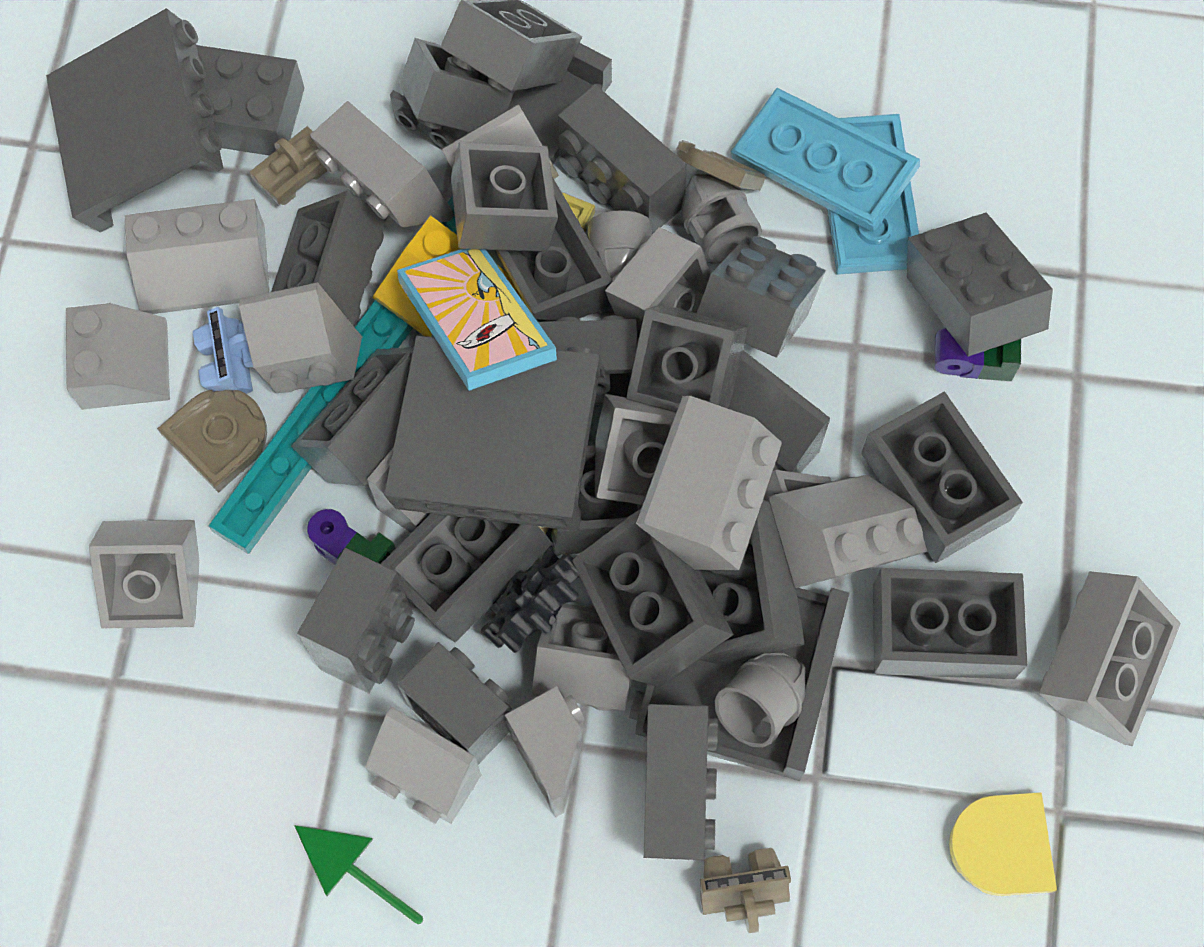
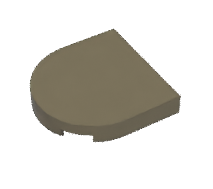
[674,140,766,191]
[157,390,267,493]

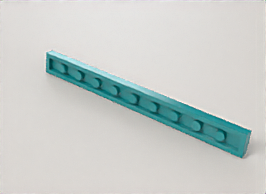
[209,195,457,554]

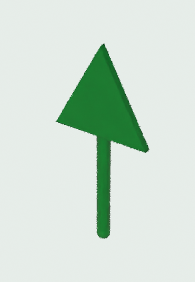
[294,825,423,924]

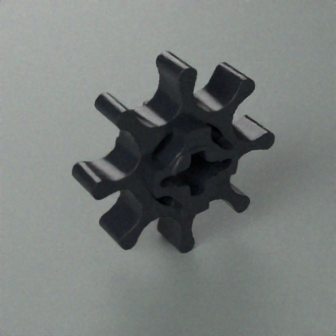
[481,550,580,653]

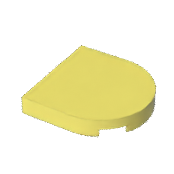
[949,792,1057,896]

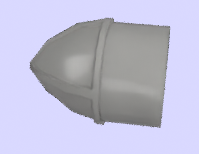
[681,174,762,264]
[588,211,652,302]
[715,653,806,748]

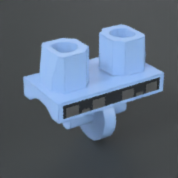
[193,307,253,394]

